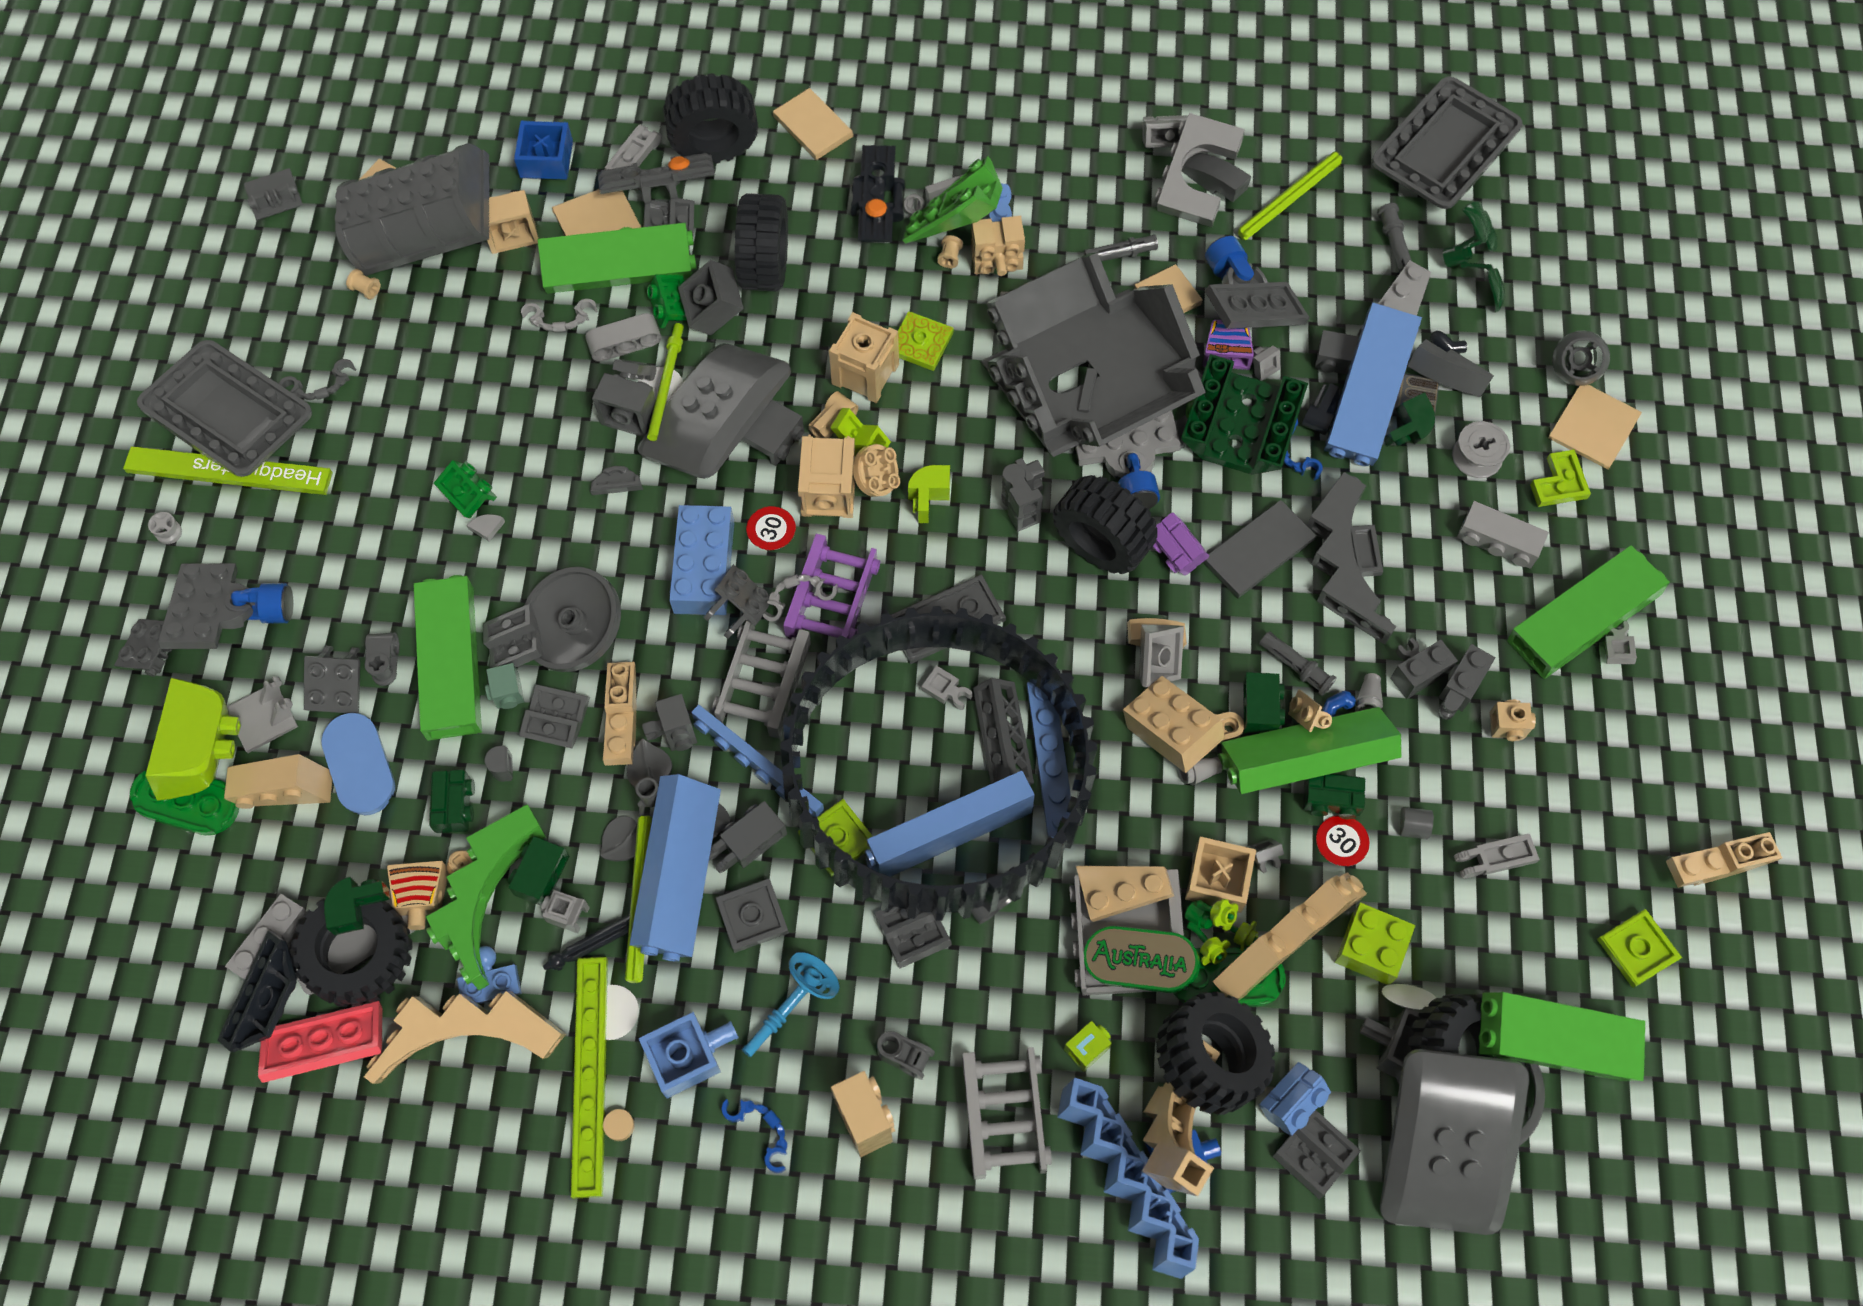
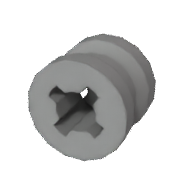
[148,512,182,544]

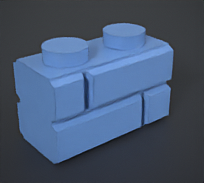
[1259,1062,1331,1136]

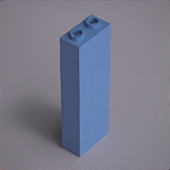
[1324,302,1422,466]
[864,771,1035,877]
[629,774,721,962]

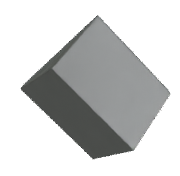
[1139,624,1184,687]

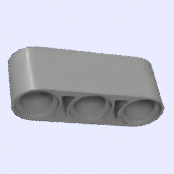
[585,313,662,362]

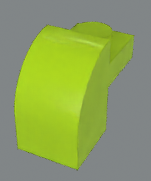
[830,408,891,457]
[908,465,950,523]

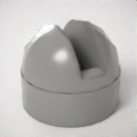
[904,194,924,214]

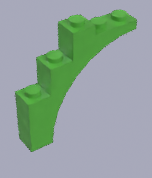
[426,804,546,990]

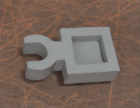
[1604,621,1637,664]
[921,665,972,710]

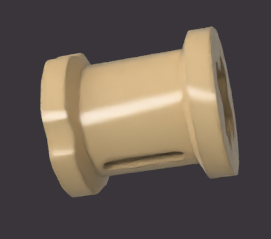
[937,235,963,268]
[346,269,381,300]

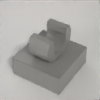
[1252,346,1281,381]

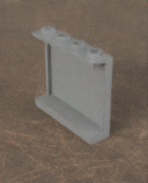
[1070,869,1188,996]

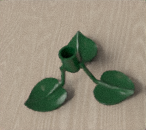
[1443,201,1505,313]

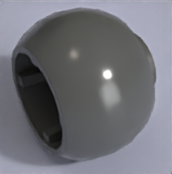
[1552,330,1610,386]

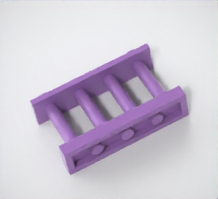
[783,533,880,639]

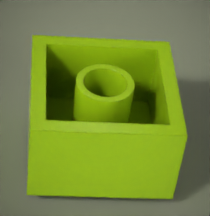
[1335,902,1415,985]

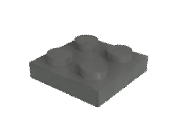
[716,878,789,953]

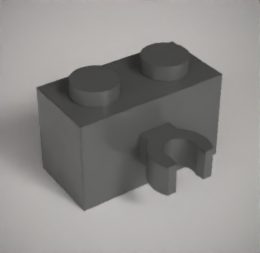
[1390,638,1458,699]
[642,694,698,751]

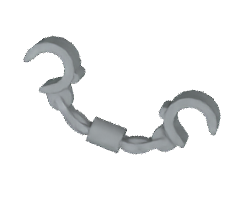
[521,299,598,332]
[763,574,838,621]

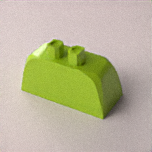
[145,678,241,800]

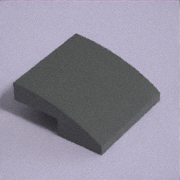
[643,198,695,235]
[483,604,543,668]
[519,684,590,749]
[875,906,952,969]
[1273,1110,1361,1200]

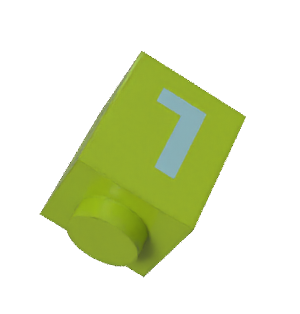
[1064,1021,1112,1072]

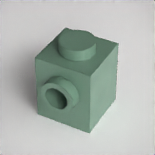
[485,663,524,709]

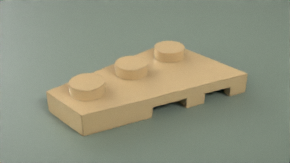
[1076,866,1174,922]

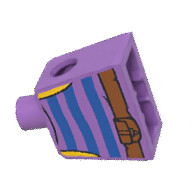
[1202,320,1254,370]

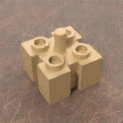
[971,216,1025,276]

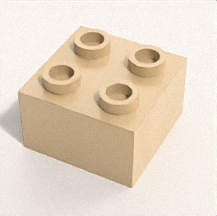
[487,190,539,254]
[1185,837,1256,913]

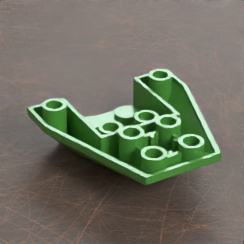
[903,156,1003,244]

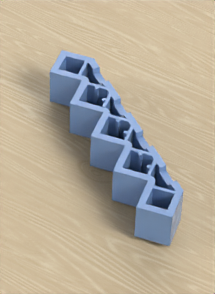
[1057,1078,1199,1279]

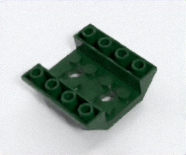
[1181,354,1308,475]

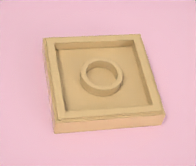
[1134,264,1203,313]

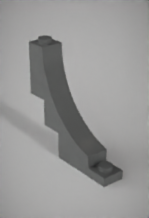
[1307,472,1397,645]

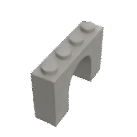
[1154,113,1245,227]

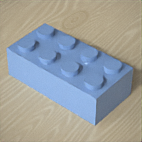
[670,505,734,615]

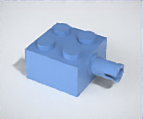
[639,1012,738,1099]

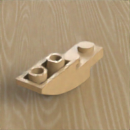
[603,662,636,766]
[1666,832,1783,888]

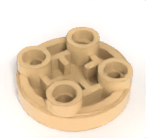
[853,444,900,497]

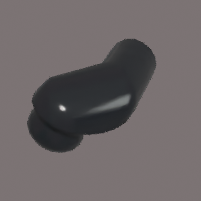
[1430,330,1467,354]

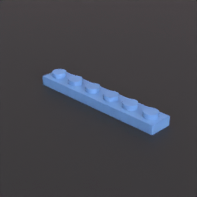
[1027,682,1071,838]
[691,705,825,818]

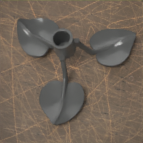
[600,739,731,861]

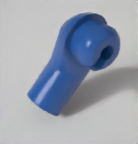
[1322,691,1356,717]

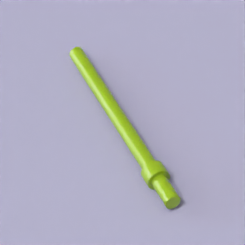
[647,323,684,441]

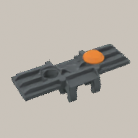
[598,153,715,203]

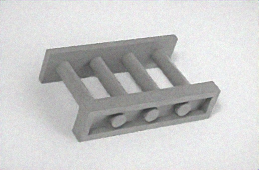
[712,619,811,739]
[962,1047,1052,1180]

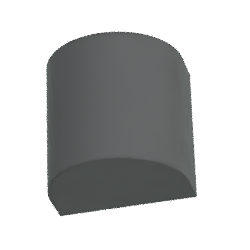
[485,746,513,782]
[1400,807,1434,840]

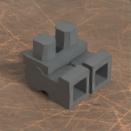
[1001,458,1044,532]

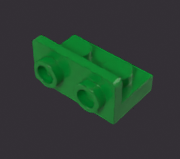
[647,274,687,328]
[434,460,497,518]

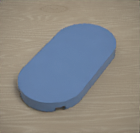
[321,713,395,816]

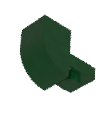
[1384,392,1435,447]
[324,877,390,935]

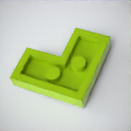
[1530,450,1591,507]

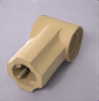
[808,391,859,438]

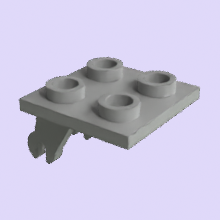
[227,676,298,753]

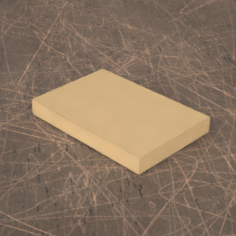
[773,88,853,160]

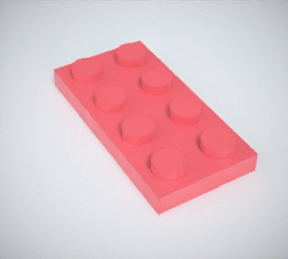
[258,1001,383,1083]

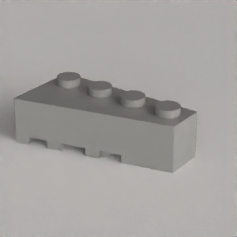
[1357,260,1431,337]

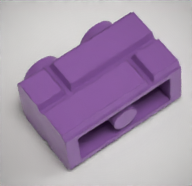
[1153,512,1210,575]

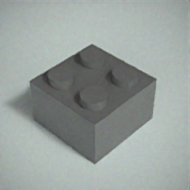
[678,260,744,335]
[593,373,656,437]

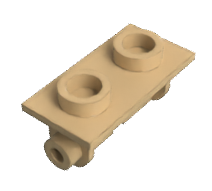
[1288,689,1332,732]

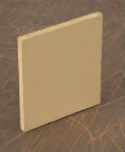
[552,189,641,236]
[1548,385,1642,470]

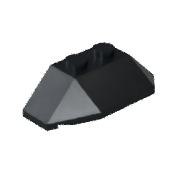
[217,931,298,1052]

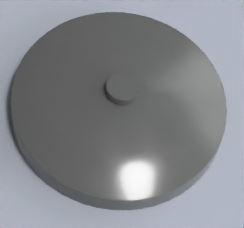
[524,567,621,672]

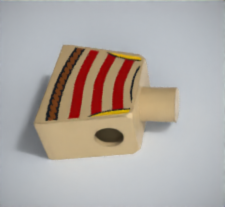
[387,861,449,930]

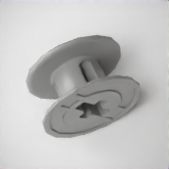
[1452,421,1510,478]

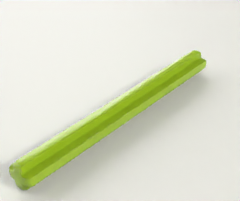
[1237,152,1343,240]
[625,816,652,983]

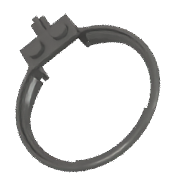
[1360,1007,1545,1146]

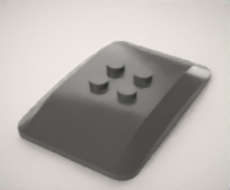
[1372,77,1523,209]
[137,340,312,477]
[638,343,791,479]
[1380,1049,1529,1235]

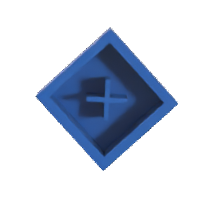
[514,121,573,179]

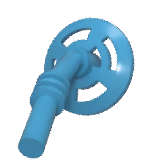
[742,952,839,1057]

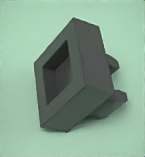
[1247,838,1284,873]

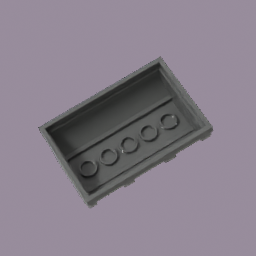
[335,143,489,276]

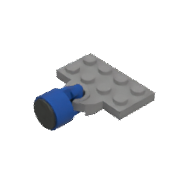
[1075,410,1181,509]

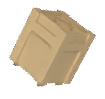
[829,312,899,403]
[798,435,855,518]

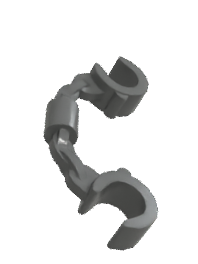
[279,359,356,400]

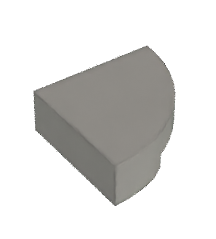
[467,514,505,542]

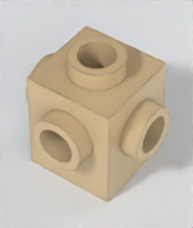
[1489,699,1536,741]

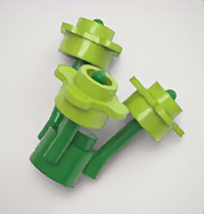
[1185,899,1259,965]

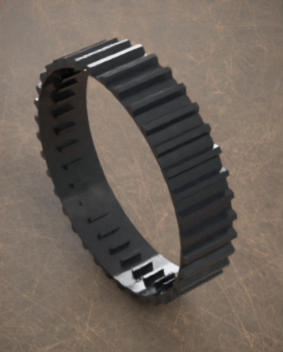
[781,606,1097,921]

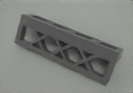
[973,678,1034,785]

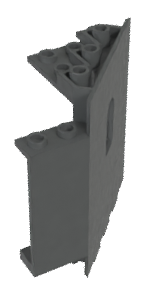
[980,252,1206,457]

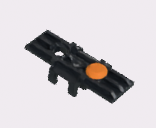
[851,145,905,242]

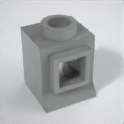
[541,890,590,933]

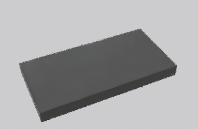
[1203,500,1317,599]
[891,574,1006,664]

